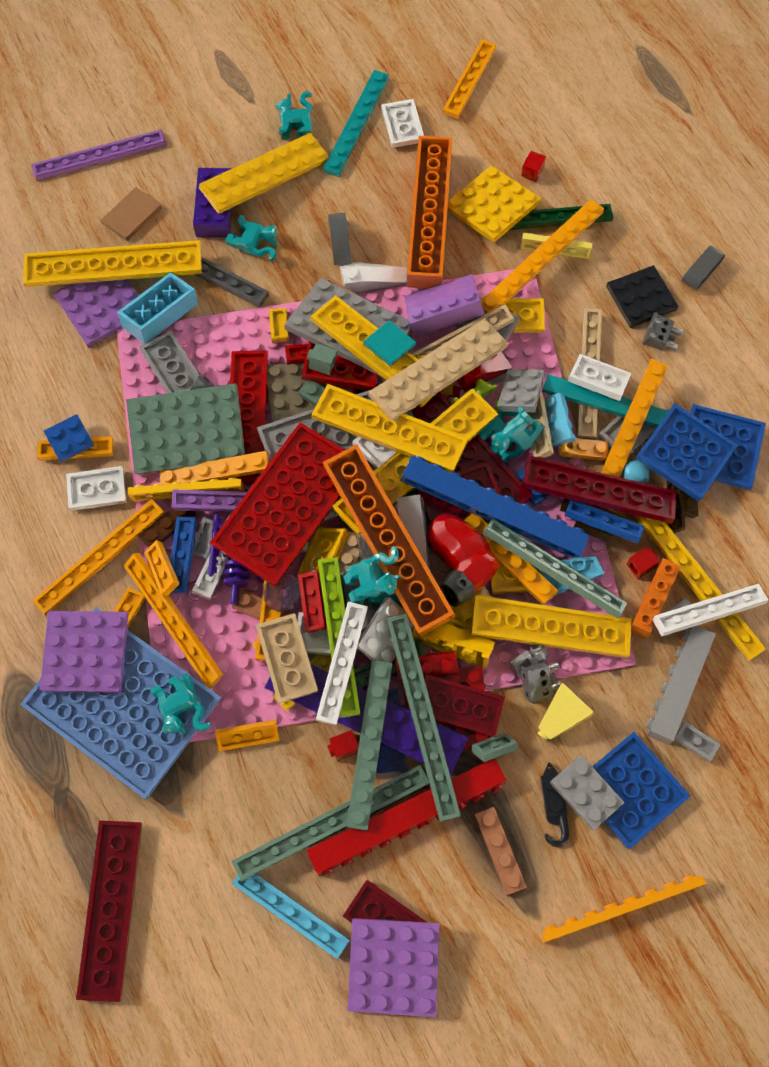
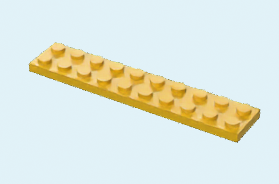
[23,240,202,287]
[332,388,498,536]

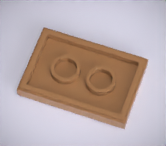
[101,187,162,241]

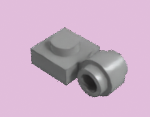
[510,645,548,679]

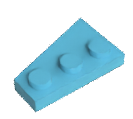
[545,393,576,448]
[536,556,604,595]

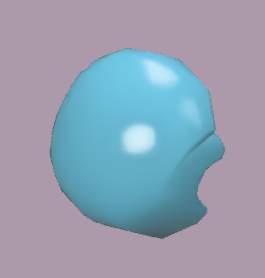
[620,460,651,484]

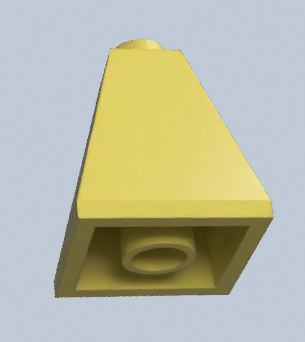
[537,683,593,741]

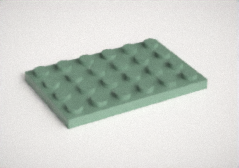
[126,384,245,474]

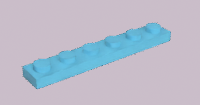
[232,874,350,960]

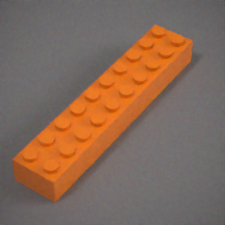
[407,135,452,289]
[323,444,455,637]

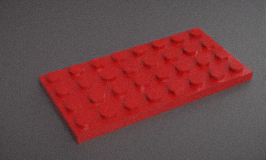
[210,422,345,587]

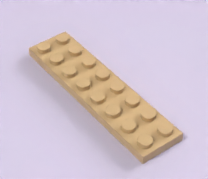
[368,318,508,421]

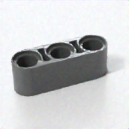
[682,245,725,291]

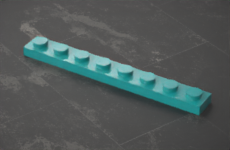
[323,70,389,177]

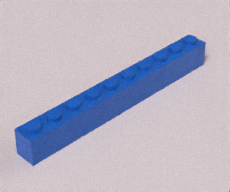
[400,456,589,558]

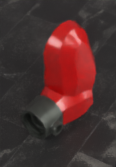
[426,514,500,607]

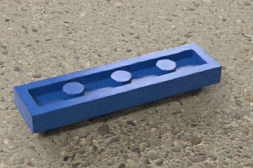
[564,500,644,543]
[170,517,198,594]

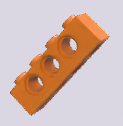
[631,558,681,640]

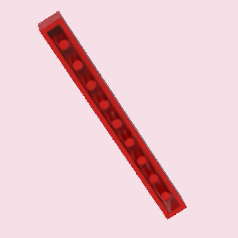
[306,758,507,877]

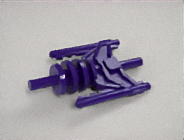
[208,514,264,605]

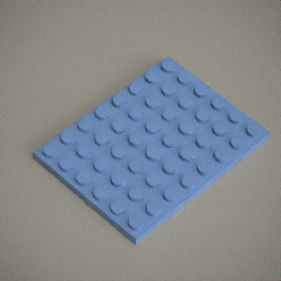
[20,607,222,800]

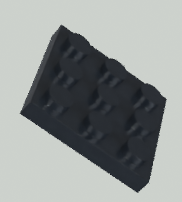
[606,265,679,328]

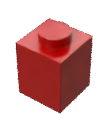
[521,151,546,182]
[626,546,660,579]
[327,730,359,761]

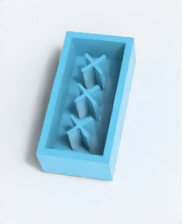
[117,272,198,344]

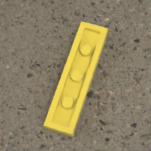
[521,233,593,259]

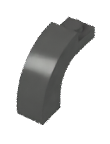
[328,213,352,265]

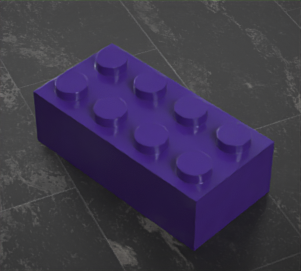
[193,168,233,237]

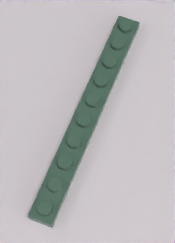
[387,613,461,822]
[232,765,430,882]

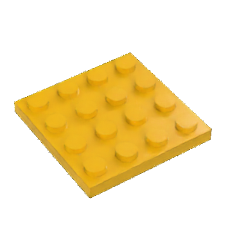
[447,165,541,243]

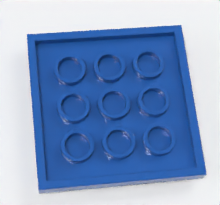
[635,403,738,501]
[690,404,766,491]
[592,732,690,850]

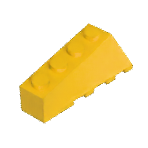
[412,621,495,669]

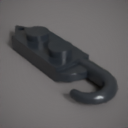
[540,762,569,847]

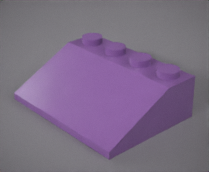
[405,274,485,338]

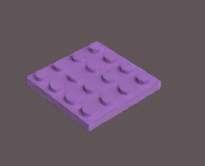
[53,279,139,348]
[40,611,129,693]
[348,918,440,1017]

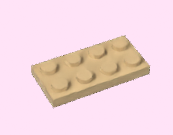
[256,613,318,704]

